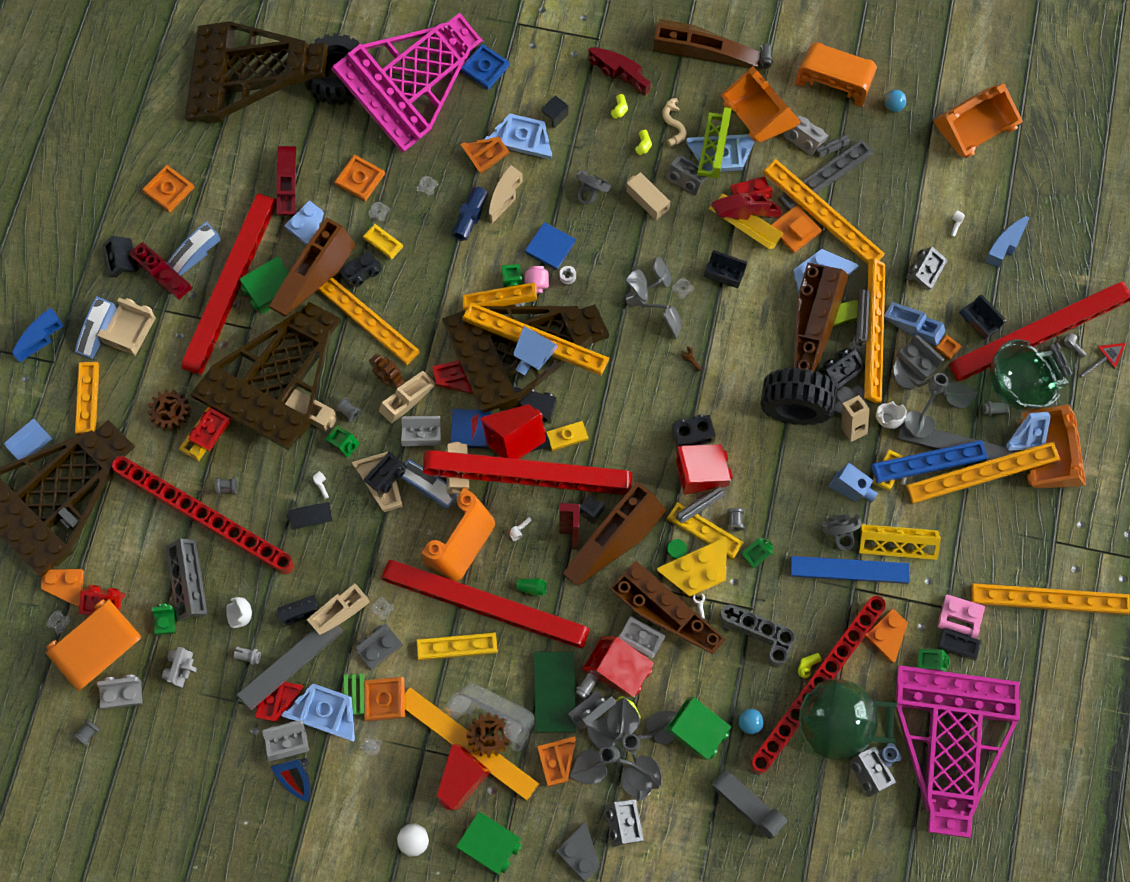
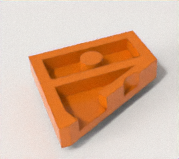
[41,569,84,608]

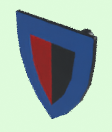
[271,758,311,802]

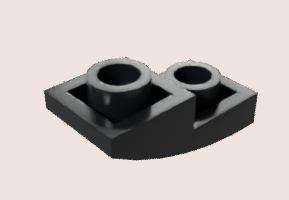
[288,502,333,530]

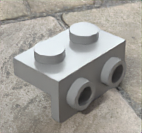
[784,116,829,156]
[401,416,441,446]
[618,616,666,659]
[262,720,309,762]

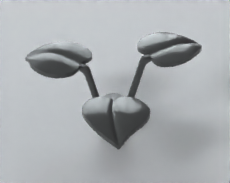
[624,257,681,339]
[893,358,978,439]
[570,698,662,791]
[587,711,677,801]

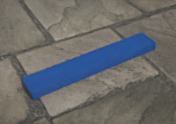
[871,440,988,484]
[791,556,909,584]

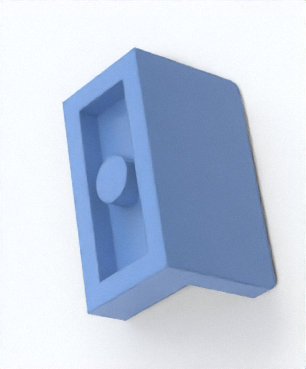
[4,419,52,460]

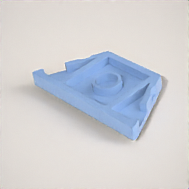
[485,114,552,160]
[686,134,754,172]
[793,249,859,293]
[282,684,355,742]

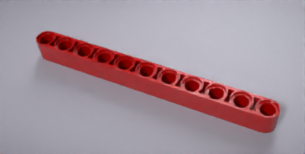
[181,193,277,375]
[948,281,1130,382]
[423,450,632,495]
[112,456,294,574]
[381,560,590,649]
[750,596,886,775]

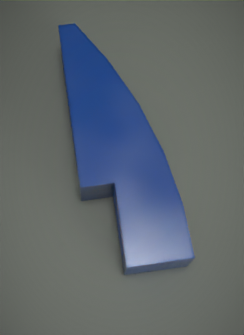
[12,308,64,362]

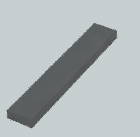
[778,139,873,211]
[897,422,1015,462]
[237,625,343,711]

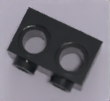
[672,414,716,448]

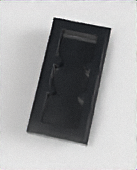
[937,628,981,661]

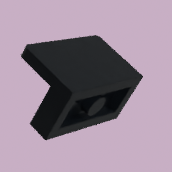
[103,236,138,278]

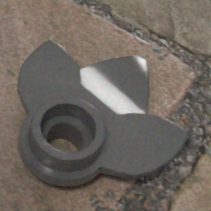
[834,385,867,415]

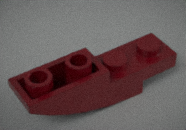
[588,47,651,96]
[276,146,296,216]
[711,193,782,220]
[129,242,192,300]

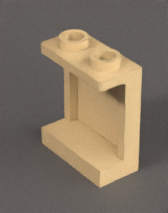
[97,298,156,356]

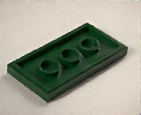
[534,651,576,733]

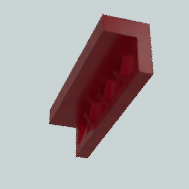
[559,503,580,550]

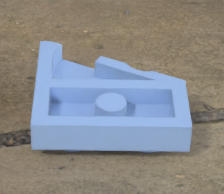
[284,200,324,245]
[1006,412,1051,451]

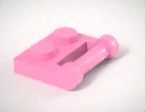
[937,594,985,639]

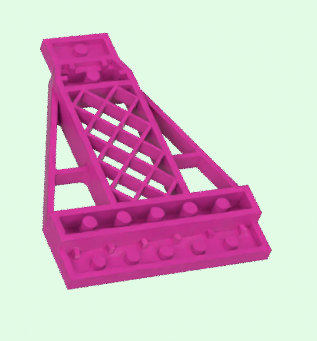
[331,13,483,153]
[895,665,1020,838]

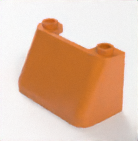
[795,42,877,107]
[721,66,801,143]
[933,83,1023,158]
[1020,404,1086,488]
[421,488,495,581]
[45,599,142,691]

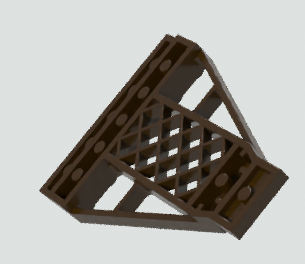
[185,21,328,124]
[191,302,341,451]
[442,304,609,414]
[0,420,135,577]

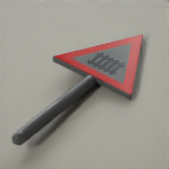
[1080,342,1127,378]

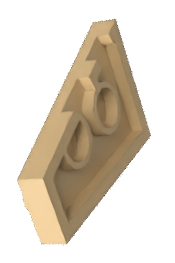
[352,451,403,512]

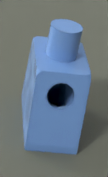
[513,326,558,375]
[828,463,878,503]

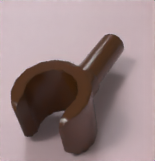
[682,346,702,372]

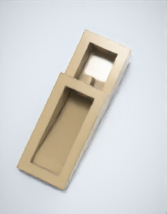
[489,165,523,223]
[379,371,436,424]
[307,583,370,635]

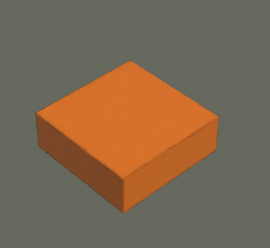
[788,215,815,241]
[934,335,961,361]

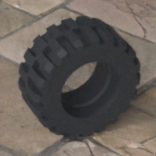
[305,33,359,105]
[760,368,837,425]

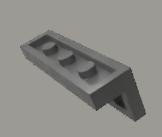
[166,539,207,621]

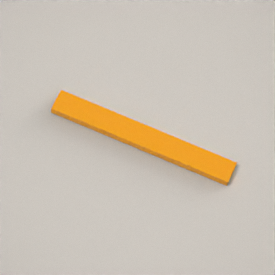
[763,159,885,265]
[864,258,885,404]
[318,278,420,365]
[463,302,609,376]
[906,441,1060,504]
[971,583,1130,615]
[405,688,539,801]

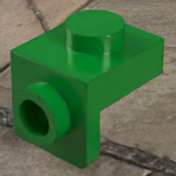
[502,264,522,288]

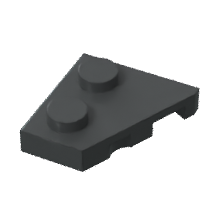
[556,823,600,882]

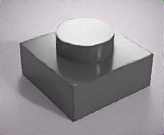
[58,507,78,529]

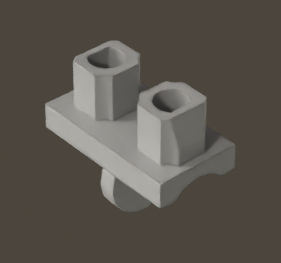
[162,647,197,688]

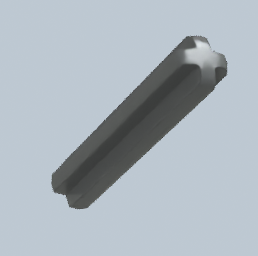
[856,289,870,343]
[676,487,725,523]

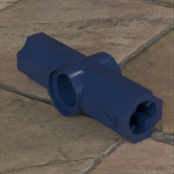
[452,186,488,241]

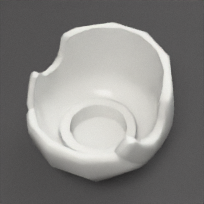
[875,401,907,429]
[226,597,252,628]
[397,823,429,857]

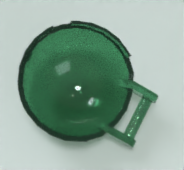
[990,339,1070,411]
[799,678,897,760]

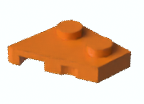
[461,136,510,173]
[865,608,908,664]
[537,736,576,787]

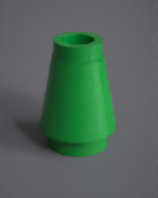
[517,578,547,598]

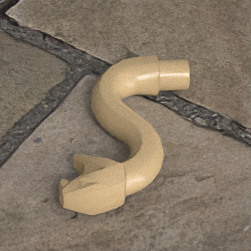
[662,98,686,146]

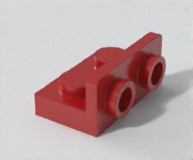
[730,176,773,200]
[189,407,231,452]
[78,585,125,616]

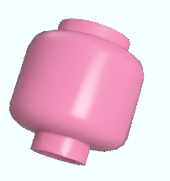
[524,266,549,294]

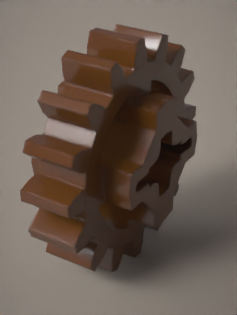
[369,353,405,389]
[147,389,191,431]
[466,712,511,758]

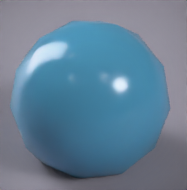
[884,90,906,112]
[739,709,763,734]

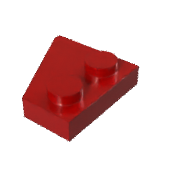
[432,360,473,394]
[255,682,304,722]

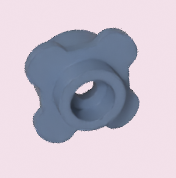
[878,743,902,767]

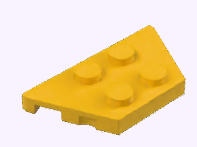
[657,537,727,597]

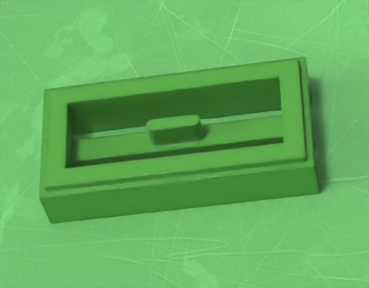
[344,674,365,715]

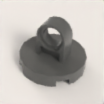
[576,170,612,204]
[821,514,862,550]

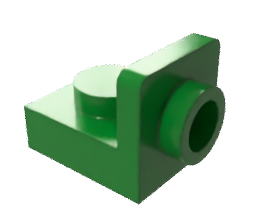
[325,425,360,457]
[741,538,775,568]
[152,604,176,635]
[917,649,950,672]

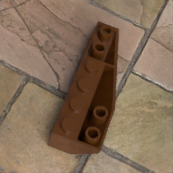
[653,19,761,69]
[269,217,356,317]
[794,262,849,372]
[563,481,667,586]
[609,561,726,655]

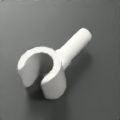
[951,210,965,237]
[313,471,329,499]
[510,517,532,541]
[693,594,705,619]

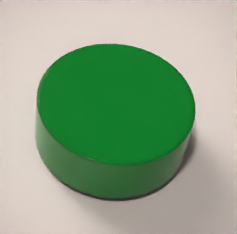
[667,539,687,560]

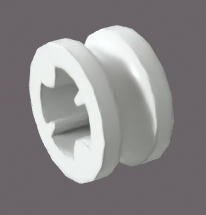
[560,266,576,285]

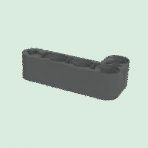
[719,605,795,668]
[711,769,787,840]

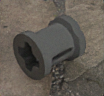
[335,398,361,423]
[215,477,238,495]
[727,508,745,532]
[73,718,100,746]

